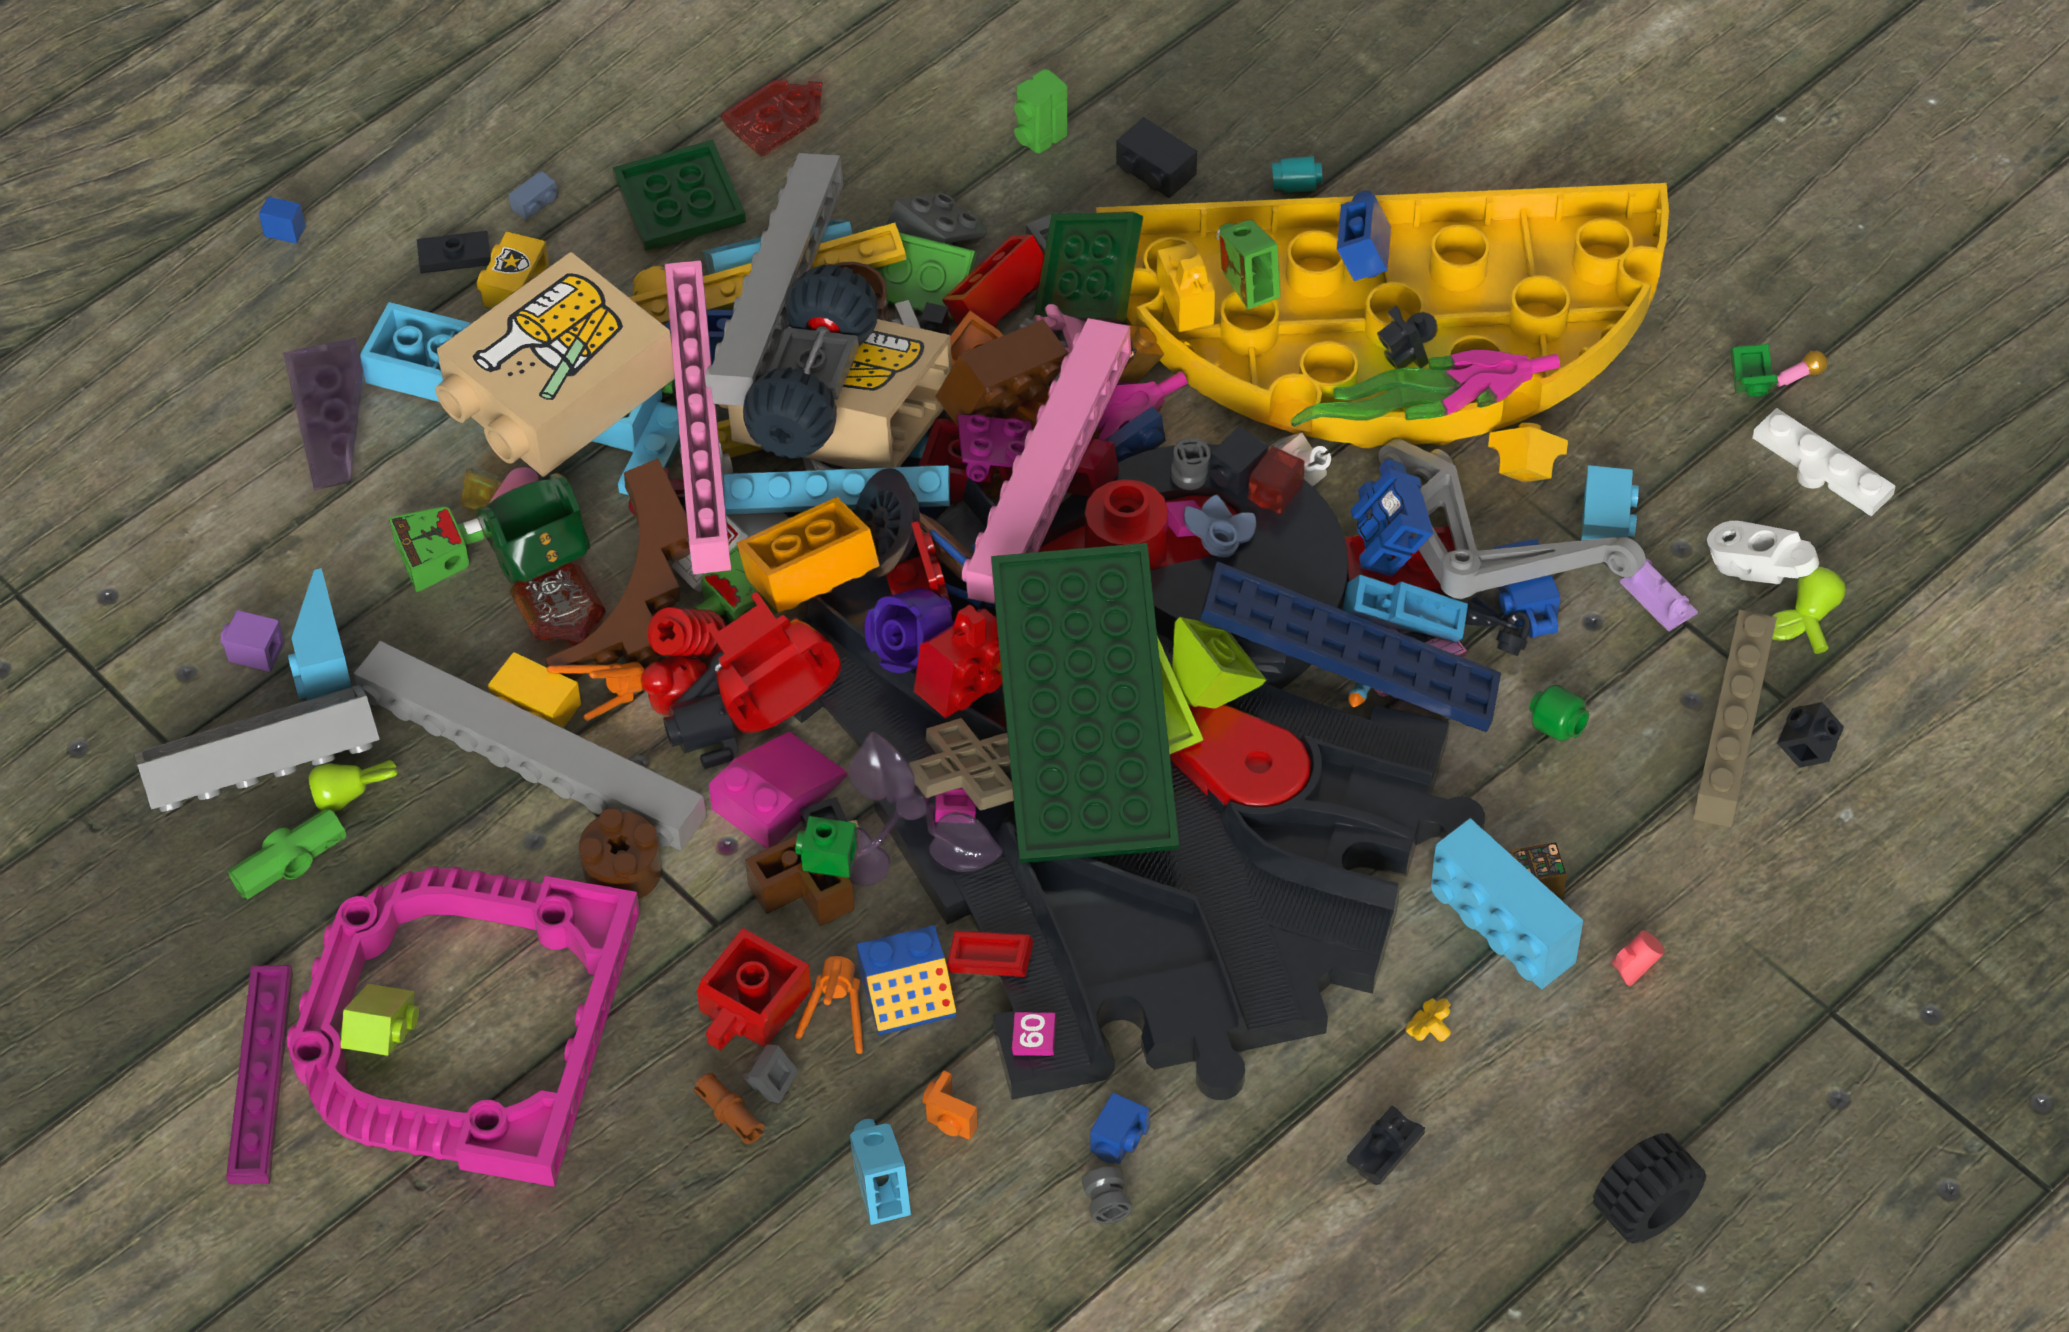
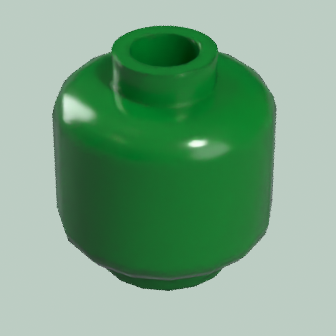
[1529,685,1589,742]

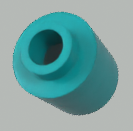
[1272,156,1323,194]

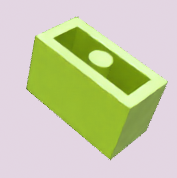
[341,984,419,1056]

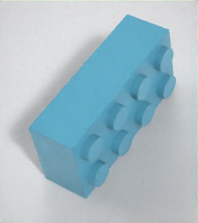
[1431,818,1583,990]

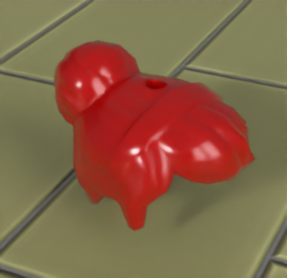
[640,656,709,716]

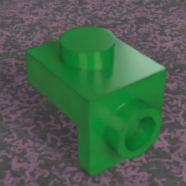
[1730,344,1778,397]

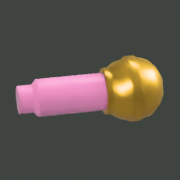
[1777,350,1828,387]

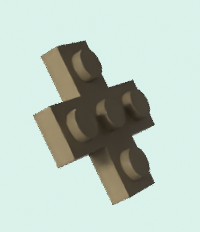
[909,718,1013,811]

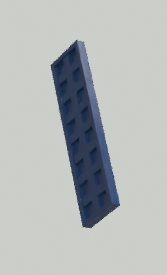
[1199,561,1501,732]

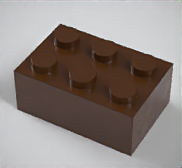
[935,319,1069,426]

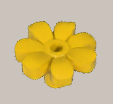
[1405,998,1451,1042]

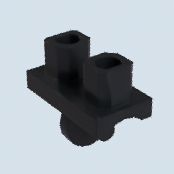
[1377,306,1438,372]
[1347,1105,1425,1185]

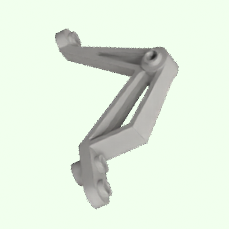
[1379,438,1646,599]

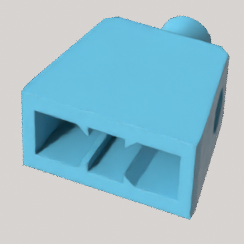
[850,1119,911,1225]

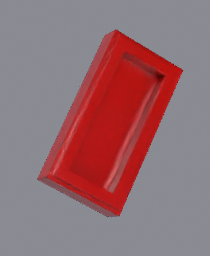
[946,930,1034,977]

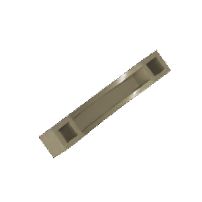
[1693,610,1777,828]

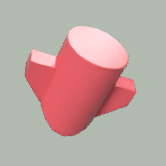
[1611,930,1665,986]

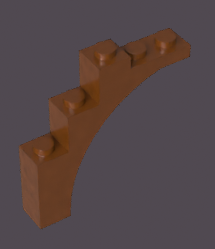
[545,459,690,681]

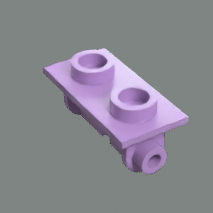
[1620,559,1698,632]

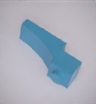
[1342,575,1468,643]

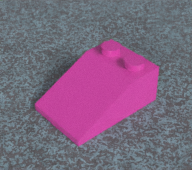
[709,731,847,849]

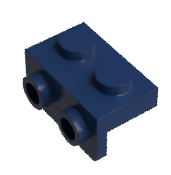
[1104,406,1166,463]

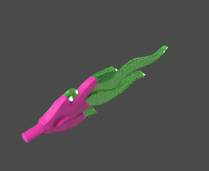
[1291,350,1560,427]

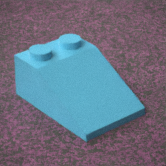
[288,568,352,700]

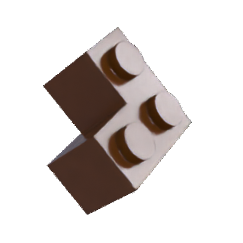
[745,835,855,926]

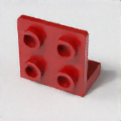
[886,521,951,603]

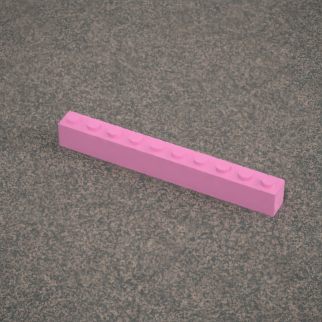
[665,261,731,574]
[962,318,1131,604]

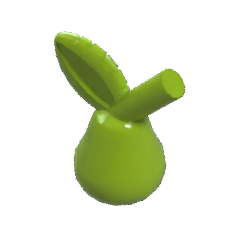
[1772,566,1846,654]
[308,760,399,813]

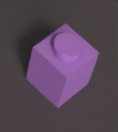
[221,610,285,672]

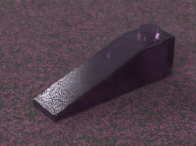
[283,338,364,490]

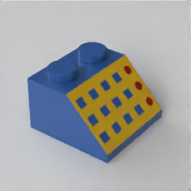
[857,925,956,1036]

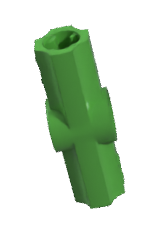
[227,808,347,900]

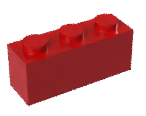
[942,235,1044,328]

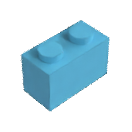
[1581,465,1639,540]

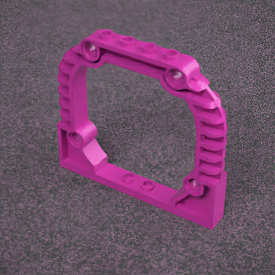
[287,866,640,1187]

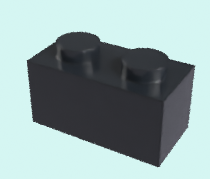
[920,302,949,335]

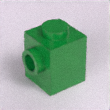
[795,816,858,878]

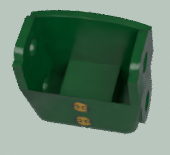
[477,473,590,584]

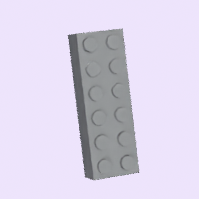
[134,685,380,812]

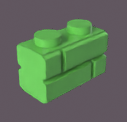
[1014,69,1067,154]

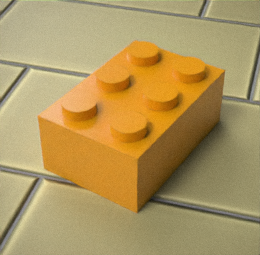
[737,497,880,613]

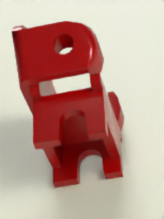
[706,592,842,733]

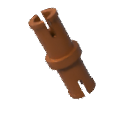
[694,1073,765,1145]

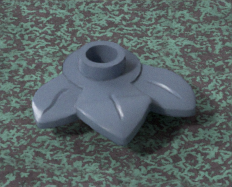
[1184,495,1256,557]

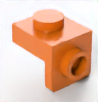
[922,1070,978,1140]

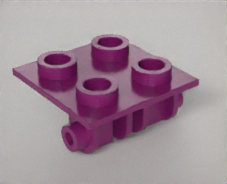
[957,414,1032,482]

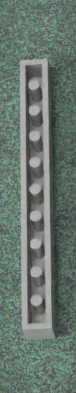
[705,153,844,406]
[354,641,706,851]

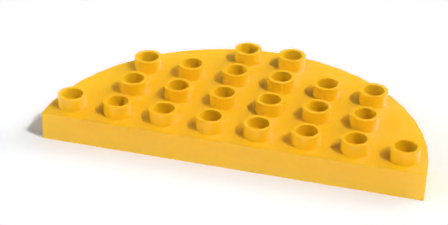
[1096,183,1669,448]

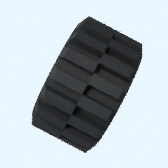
[1593,1133,1706,1244]

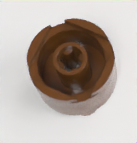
[579,808,662,899]

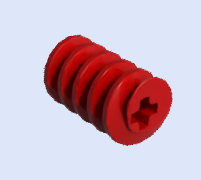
[647,608,726,658]

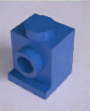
[1090,1092,1150,1164]

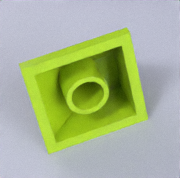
[1172,617,1266,709]

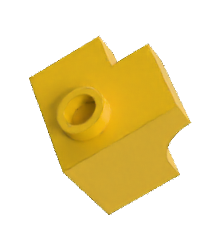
[1488,423,1568,482]

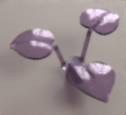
[849,731,1003,886]

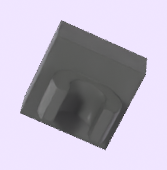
[743,1044,799,1103]

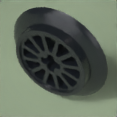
[854,468,920,578]

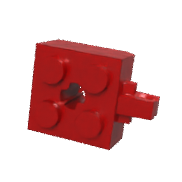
[914,605,1002,718]
[697,928,811,1051]

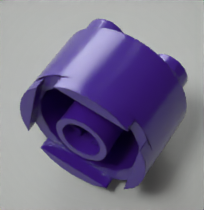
[865,588,953,673]

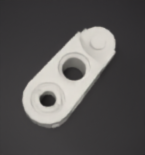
[1707,521,1819,584]

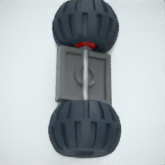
[743,264,878,458]

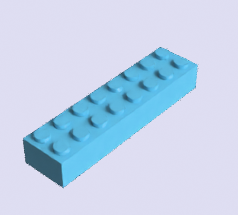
[360,302,662,452]

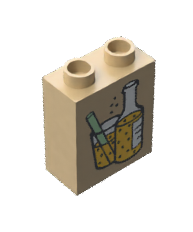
[435,252,675,477]
[719,319,952,469]

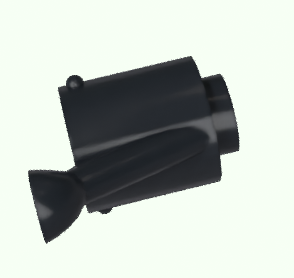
[663,650,738,769]

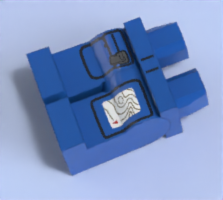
[1351,459,1434,577]

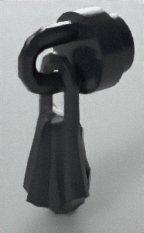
[1465,597,1530,656]

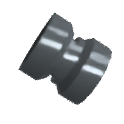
[1170,438,1210,490]
[1082,1167,1132,1224]

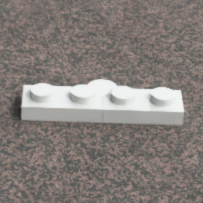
[1753,408,1896,516]

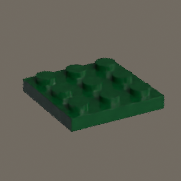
[613,140,746,251]
[1034,212,1143,322]

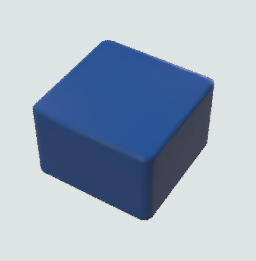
[259,197,306,244]

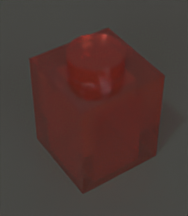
[1249,446,1305,514]

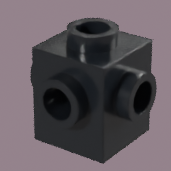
[1777,702,1844,768]

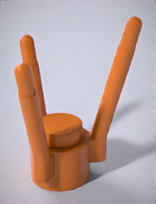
[547,662,644,721]
[795,956,863,1054]

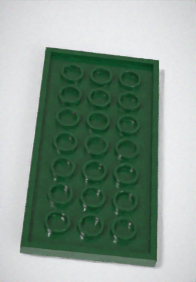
[991,543,1179,863]

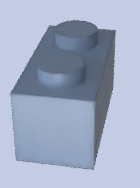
[509,171,558,220]

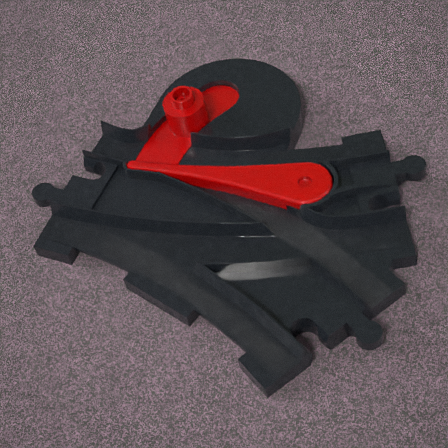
[785,444,1485,1100]

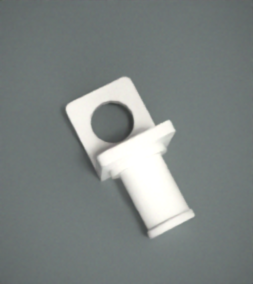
[1267,433,1331,486]

